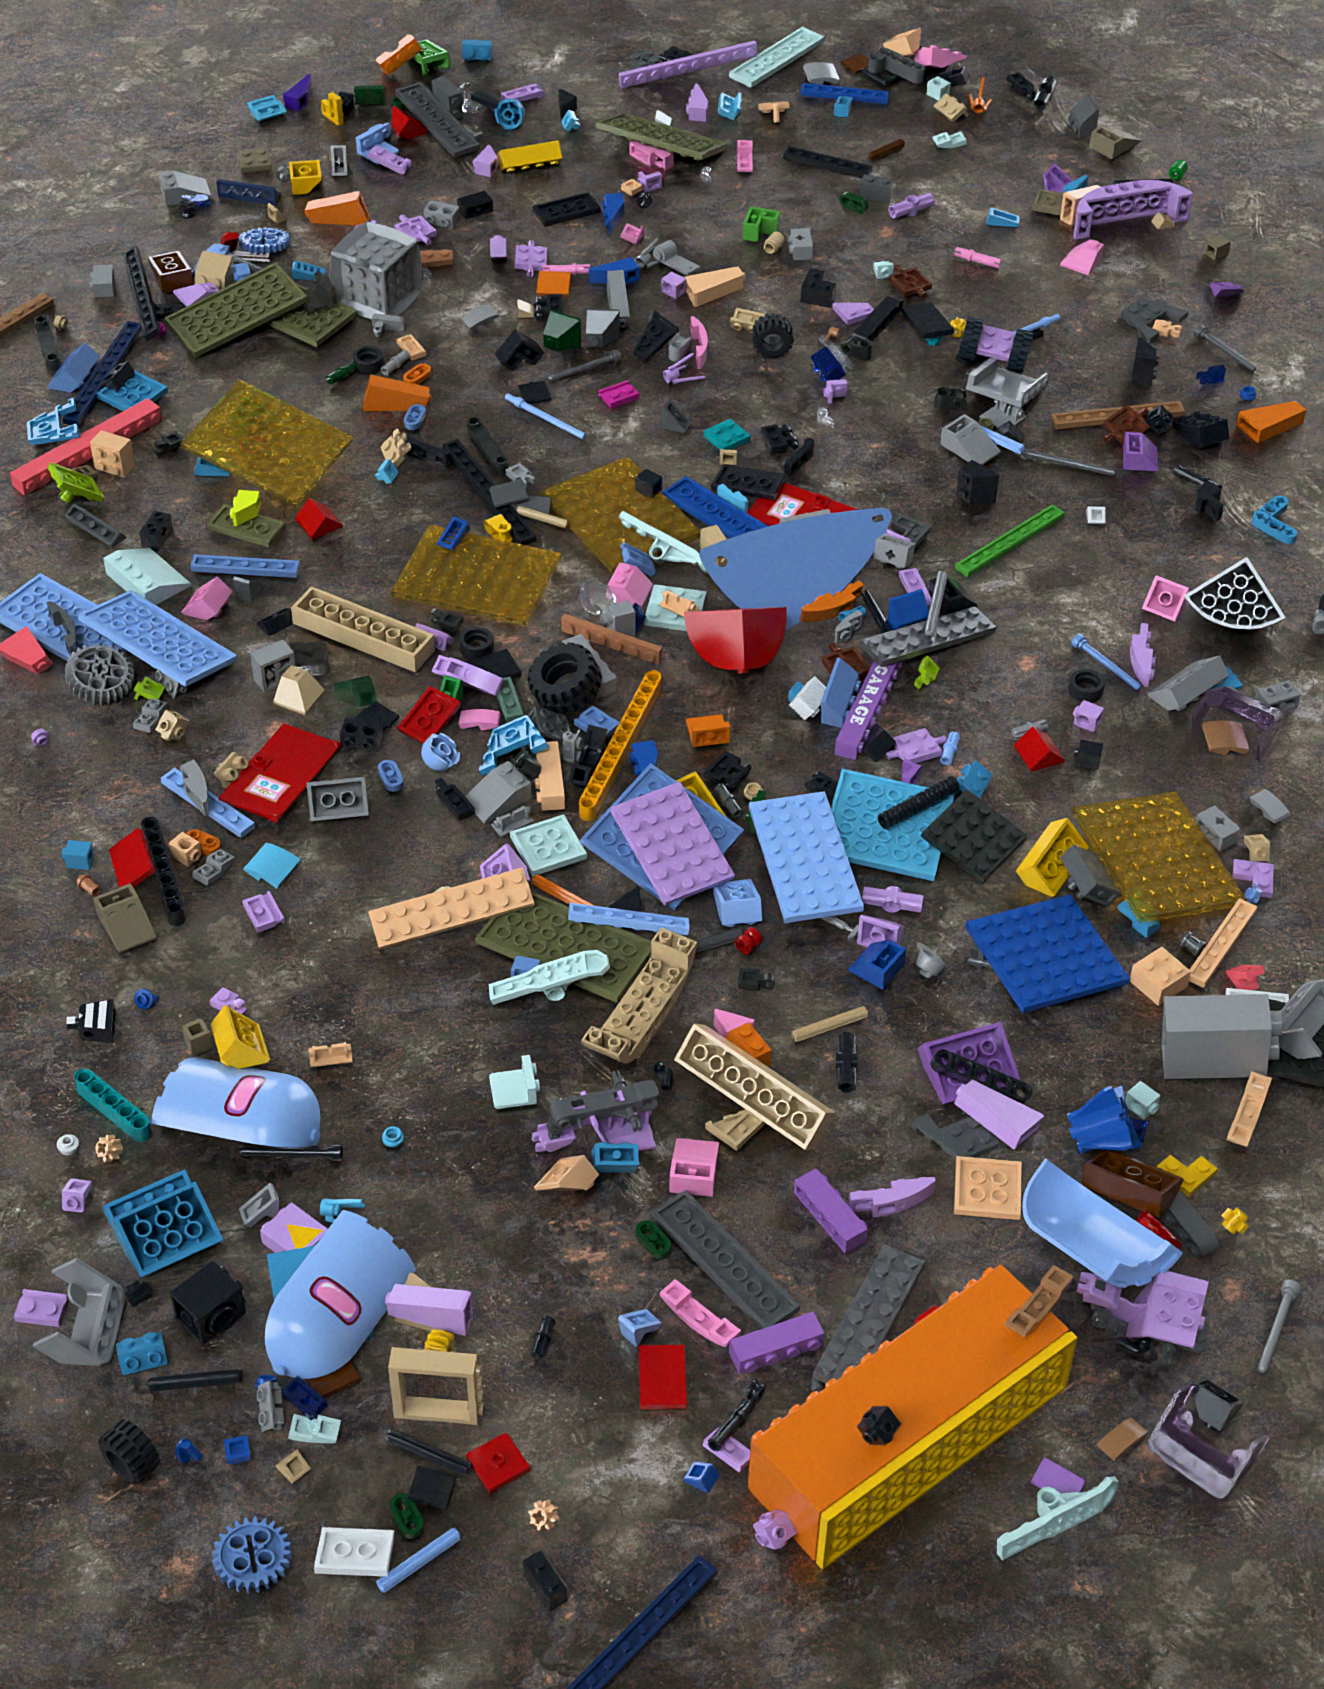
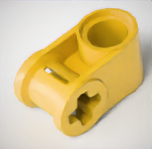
[484,514,513,545]

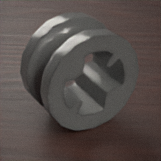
[276,166,290,181]

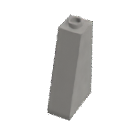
[607,270,630,327]

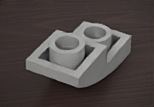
[461,305,499,332]
[835,610,863,645]
[133,698,167,733]
[1250,789,1290,824]
[193,849,235,886]

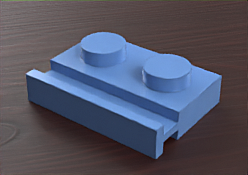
[620,542,656,577]
[574,705,620,738]

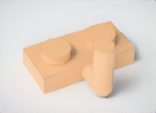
[758,101,790,122]

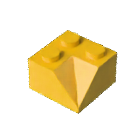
[289,160,322,195]

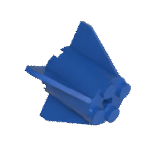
[1067,1086,1143,1154]

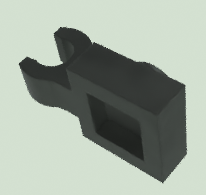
[154,431,185,455]
[430,608,463,633]
[738,968,774,990]

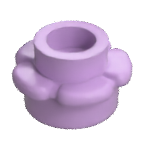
[31,729,50,746]

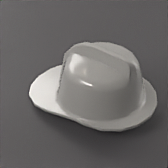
[916,943,949,978]

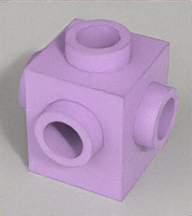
[753,1509,797,1549]

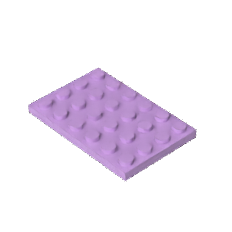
[610,781,735,906]

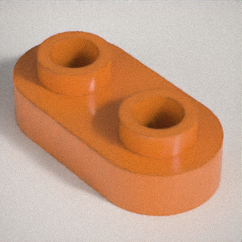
[403,364,431,385]
[186,829,221,856]

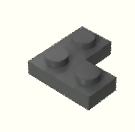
[892,514,931,548]

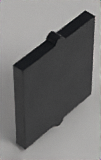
[518,381,551,404]
[354,701,400,731]
[407,1466,455,1509]

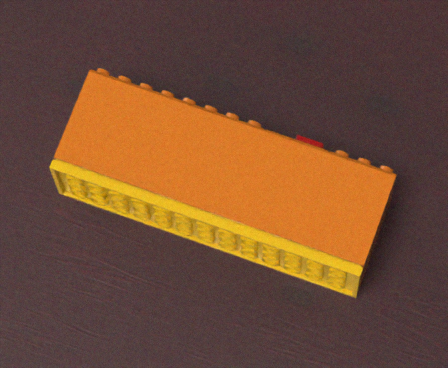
[748,1265,1078,1570]

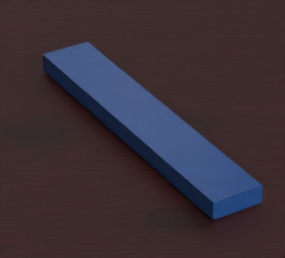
[801,83,889,104]

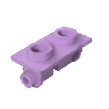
[416,623,452,651]

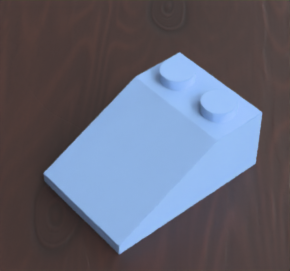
[712,879,762,927]

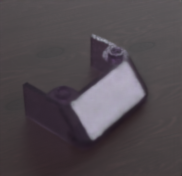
[1192,686,1283,761]
[1148,1383,1269,1498]

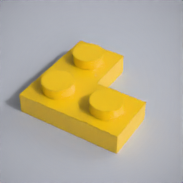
[321,92,344,126]
[1156,1154,1218,1197]

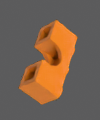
[375,34,422,76]

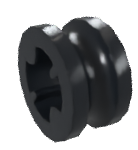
[637,193,652,209]
[746,1379,766,1403]

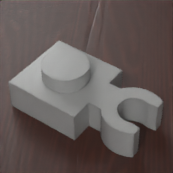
[506,463,535,488]

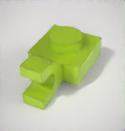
[914,656,940,689]

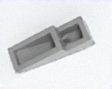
[180,760,209,816]

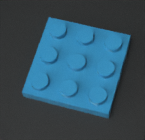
[96,370,168,411]

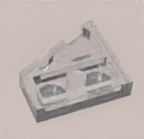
[818,335,855,370]

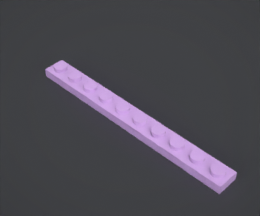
[619,40,757,89]

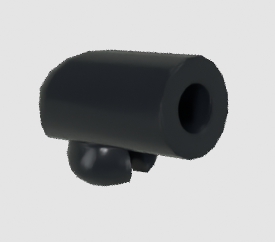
[653,1062,673,1091]
[1116,1336,1151,1355]

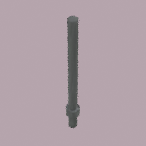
[1014,449,1116,476]

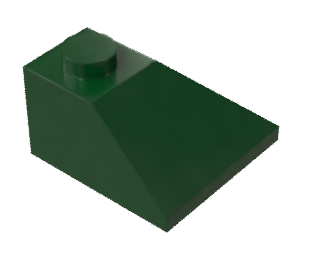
[543,310,581,351]

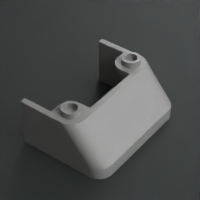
[1278,979,1324,1059]
[33,1258,126,1366]

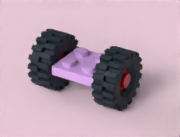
[958,316,1033,372]

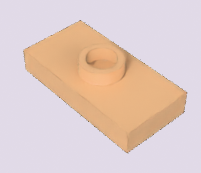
[397,334,426,361]

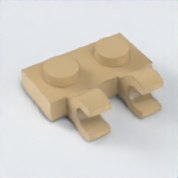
[380,429,411,468]

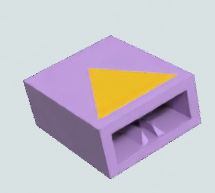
[260,1202,328,1253]

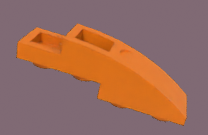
[799,580,864,622]

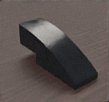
[924,65,970,86]

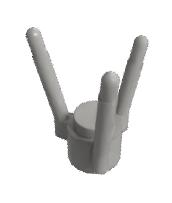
[635,238,661,268]

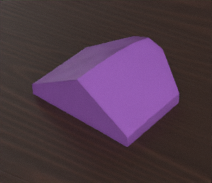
[1043,163,1073,193]
[1210,282,1245,297]

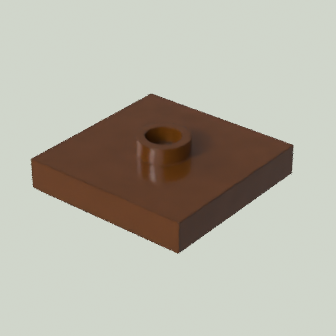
[306,1360,361,1402]

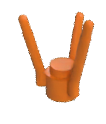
[969,77,992,113]

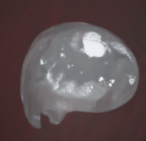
[458,83,484,113]
[579,578,616,615]

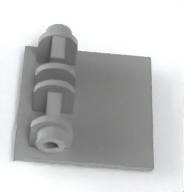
[980,399,1027,428]

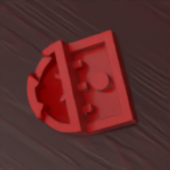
[1135,1209,1183,1249]

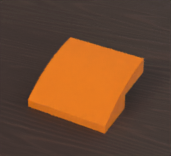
[536,271,571,298]

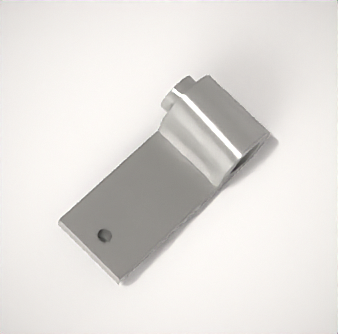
[653,240,700,276]

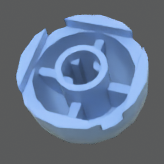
[421,733,460,772]

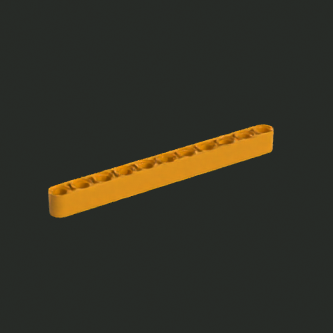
[579,670,662,821]

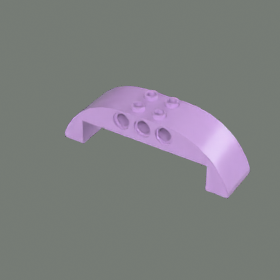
[1073,180,1193,240]

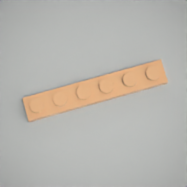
[1189,898,1257,988]

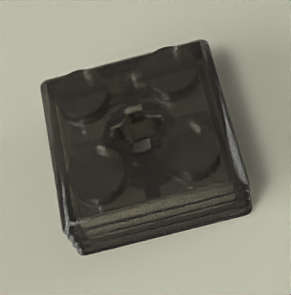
[291,640,329,676]

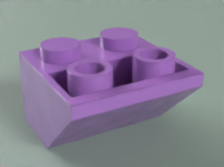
[1123,432,1158,471]

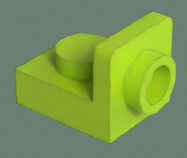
[133,676,165,700]

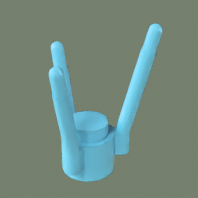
[320,1199,365,1223]

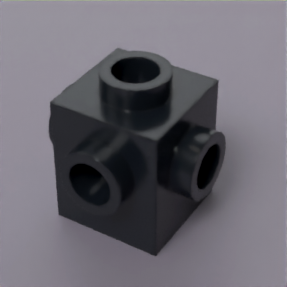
[1146,404,1174,435]
[857,1406,901,1445]

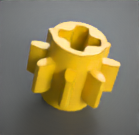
[950,317,966,339]
[1221,1207,1249,1235]

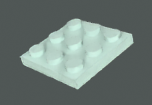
[644,584,707,631]
[510,814,587,876]

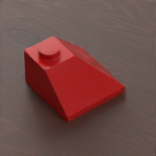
[391,106,428,140]

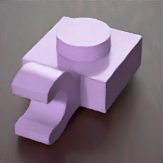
[210,987,247,1015]

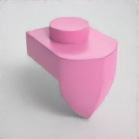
[620,223,644,244]

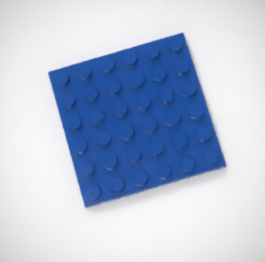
[965,894,1130,1013]

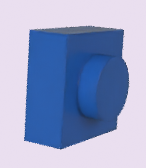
[224,1435,251,1465]

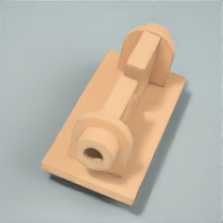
[659,590,699,617]
[308,1042,353,1067]

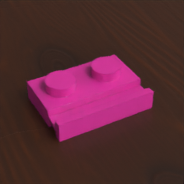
[599,380,639,409]

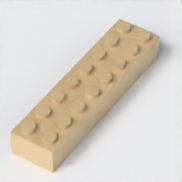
[291,586,435,673]
[674,1024,836,1150]

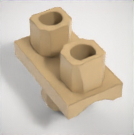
[213,752,249,788]

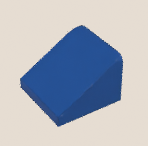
[683,1461,719,1493]

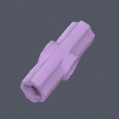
[888,193,934,219]
[862,886,923,913]

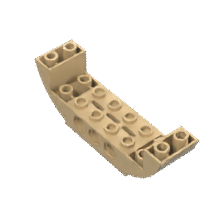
[581,927,697,1064]

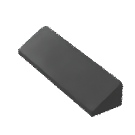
[64,503,126,547]

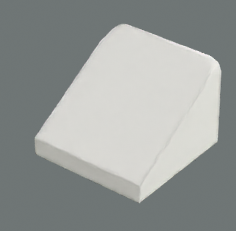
[655,110,671,126]
[1086,507,1106,524]

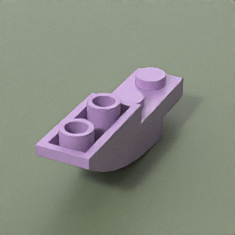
[1130,623,1156,687]
[431,655,504,696]
[849,1177,935,1217]

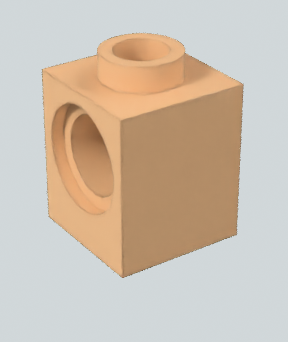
[169,832,202,867]

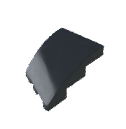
[471,90,503,112]

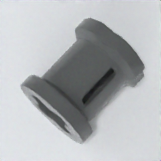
[1180,932,1208,957]

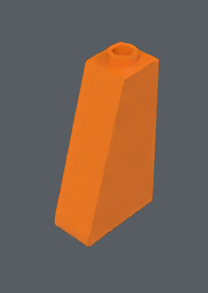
[305,191,370,225]
[363,374,431,411]
[1236,401,1306,443]

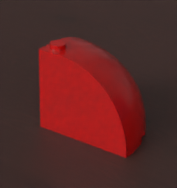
[684,607,787,673]

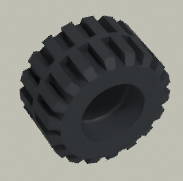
[752,313,793,358]
[98,1419,160,1485]

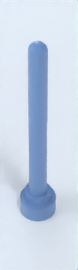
[1071,633,1141,690]

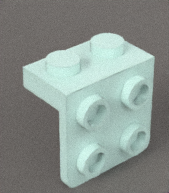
[489,1055,540,1109]

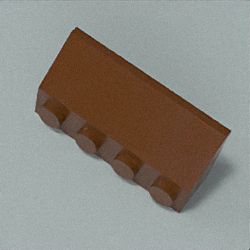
[1082,1149,1183,1218]

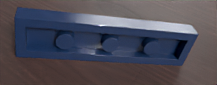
[216,179,281,206]

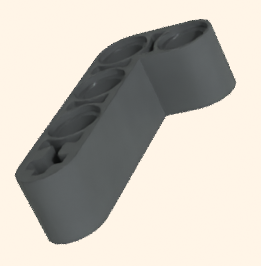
[868,48,925,84]

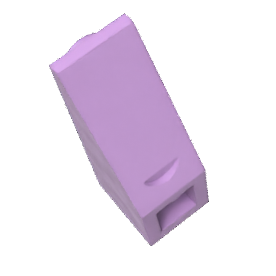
[686,84,708,122]

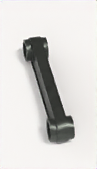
[34,315,61,371]
[467,417,509,475]

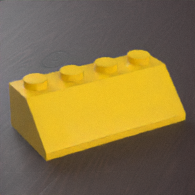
[497,140,562,173]
[1016,817,1089,897]
[211,1005,270,1069]

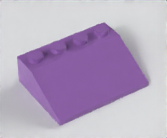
[917,1022,1020,1104]

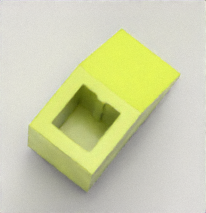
[230,490,261,526]

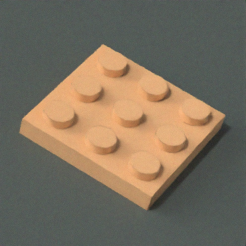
[954,1156,1022,1220]

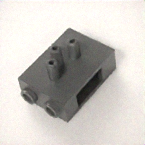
[1060,844,1121,906]

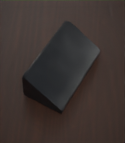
[100,362,135,390]
[257,607,293,636]

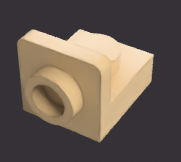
[1244,834,1270,862]

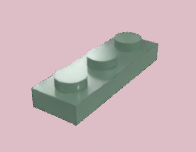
[497,677,524,723]

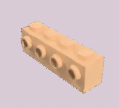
[535,741,565,811]

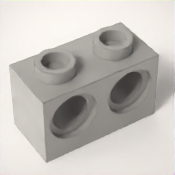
[424,200,460,229]

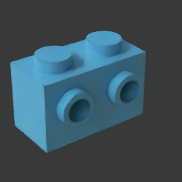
[462,40,491,62]
[591,1142,639,1173]

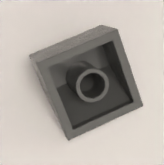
[1068,94,1099,138]
[860,175,896,203]

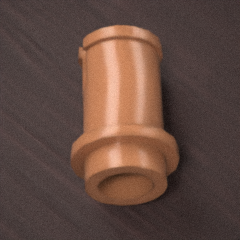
[76,874,102,897]

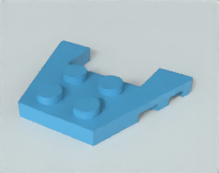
[27,398,80,445]
[479,715,549,776]

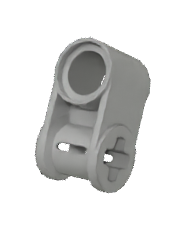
[668,333,693,362]

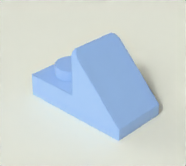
[618,1309,662,1347]

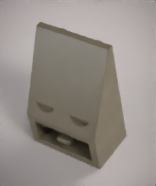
[1089,126,1141,159]
[93,883,157,954]

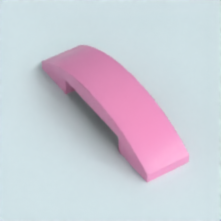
[737,140,753,172]
[690,316,708,369]
[660,1279,741,1347]

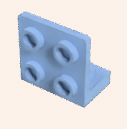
[356,126,399,164]

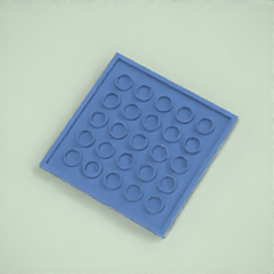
[580,763,744,911]

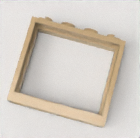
[388,1347,484,1425]

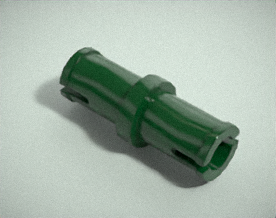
[326,362,357,385]

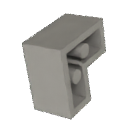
[600,600,635,638]
[250,639,295,693]

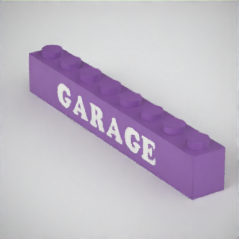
[834,660,904,760]

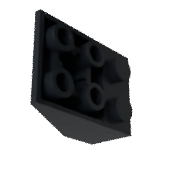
[1172,411,1230,448]

